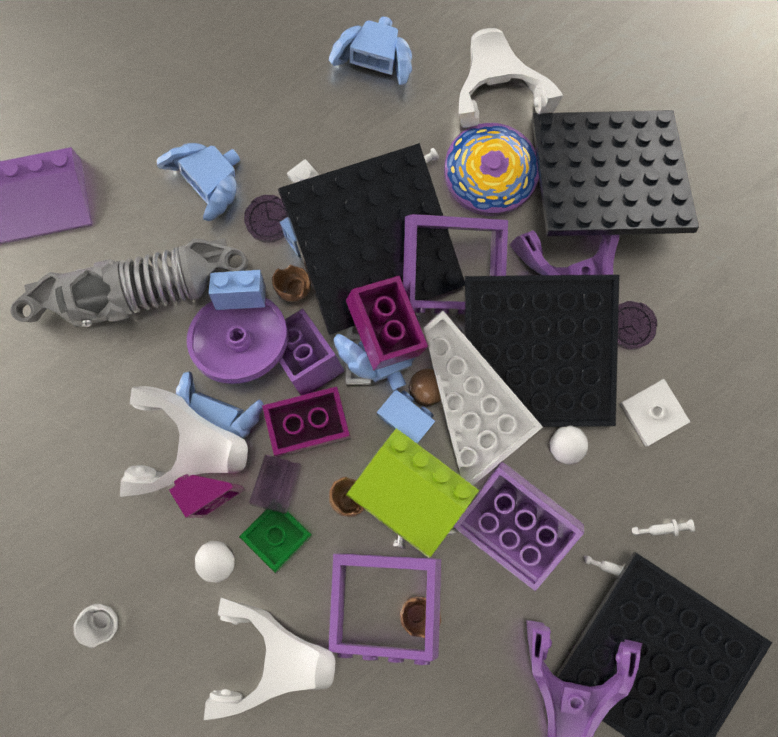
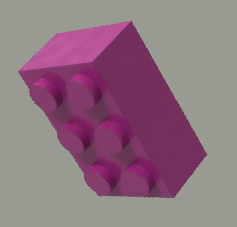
[346,276,428,371]
[262,386,351,458]

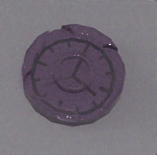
[244,195,287,243]
[618,301,658,350]

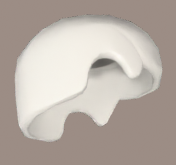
[550,426,588,464]
[195,541,235,583]
[73,604,118,648]

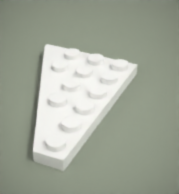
[423,311,543,485]

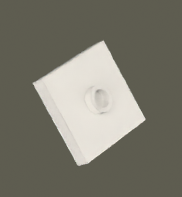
[620,379,690,447]

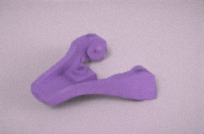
[509,231,619,275]
[526,620,642,737]

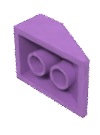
[279,308,344,395]

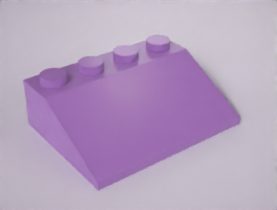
[0,147,92,244]
[453,462,584,591]

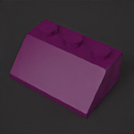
[169,474,245,518]

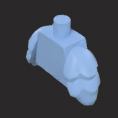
[329,16,412,85]
[157,143,240,221]
[333,334,416,391]
[176,371,264,439]

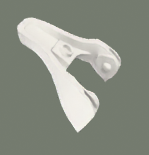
[459,28,563,128]
[120,386,248,497]
[204,598,336,720]

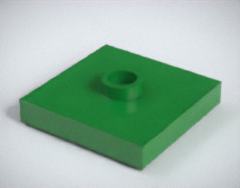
[239,500,312,574]

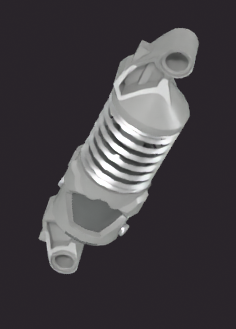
[11,238,248,327]

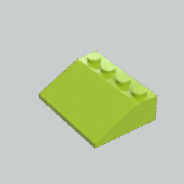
[346,428,479,558]

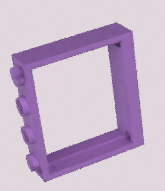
[403,214,508,314]
[329,553,441,665]

